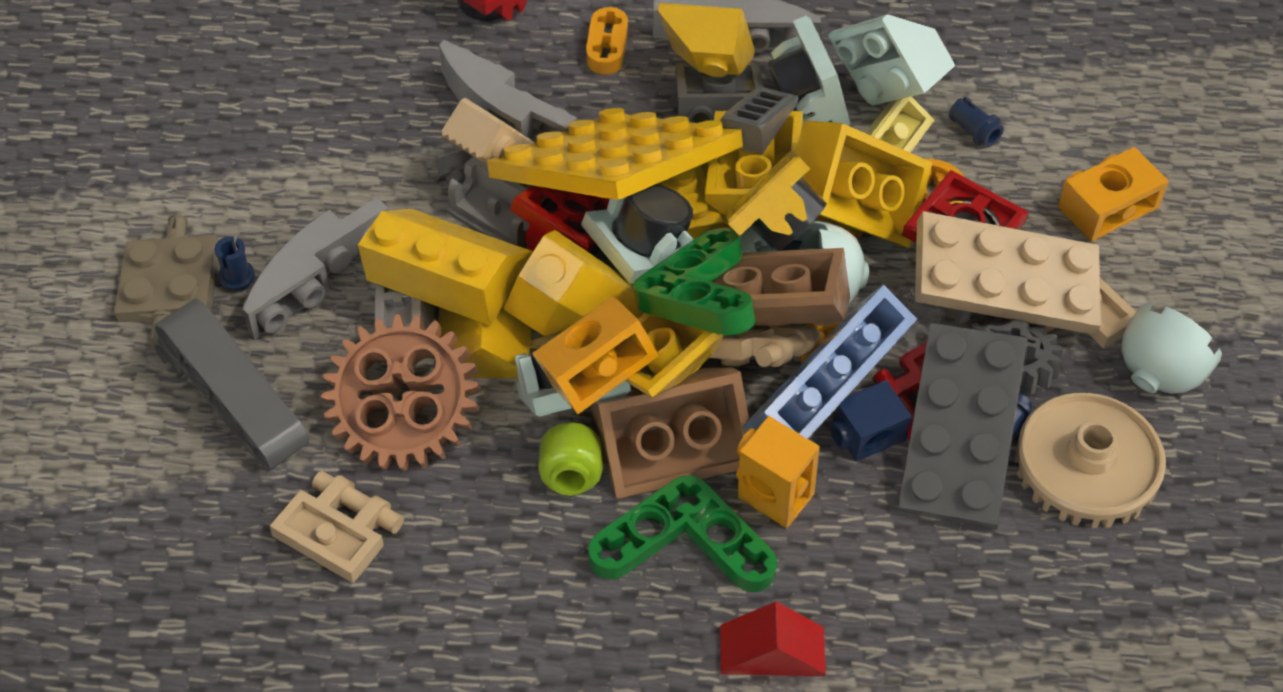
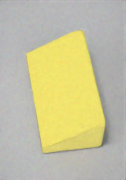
[866,96,934,153]

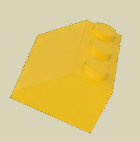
[705,111,803,217]
[796,120,933,248]
[357,209,533,326]

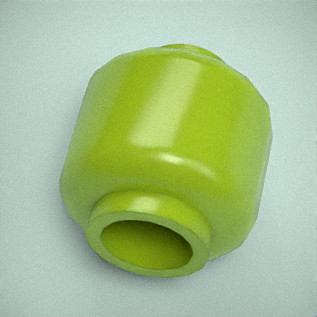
[538,422,603,496]

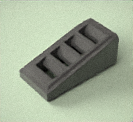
[720,86,798,154]

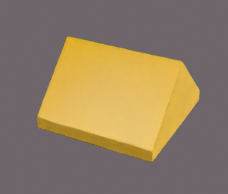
[438,300,531,379]

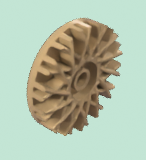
[1014,393,1166,528]

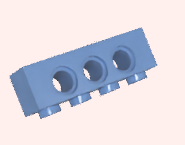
[742,285,917,439]

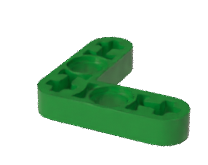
[633,228,756,335]
[588,475,777,592]

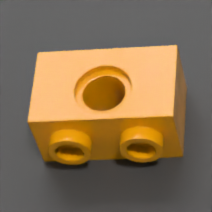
[1058,147,1169,242]
[532,296,659,414]
[736,416,820,529]

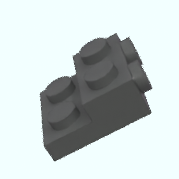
[675,62,764,123]

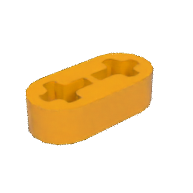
[586,7,628,75]

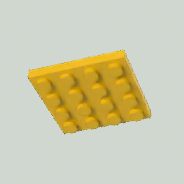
[487,108,743,200]

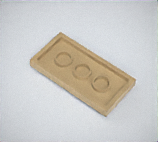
[915,211,1101,334]

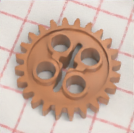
[321,314,481,471]

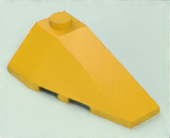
[503,230,644,336]

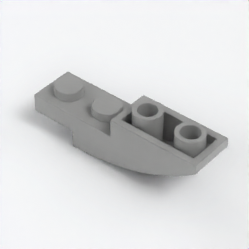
[653,0,821,53]
[439,40,577,140]
[243,198,388,340]

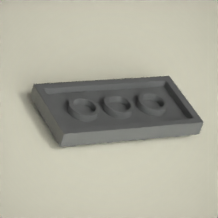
[898,323,1028,529]

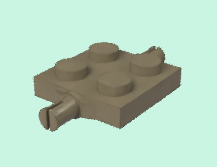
[114,214,218,348]

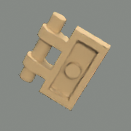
[709,324,820,367]
[270,471,404,583]

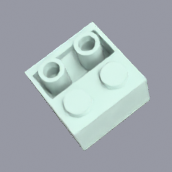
[828,14,955,106]

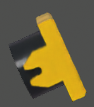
[726,151,827,251]

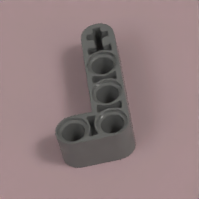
[154,298,309,472]

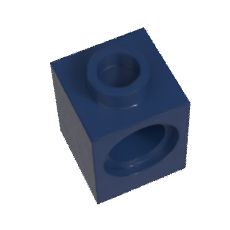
[830,380,912,462]

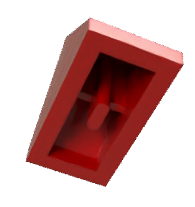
[720,601,826,677]

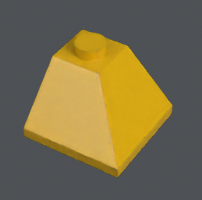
[658,3,755,77]
[625,313,724,398]

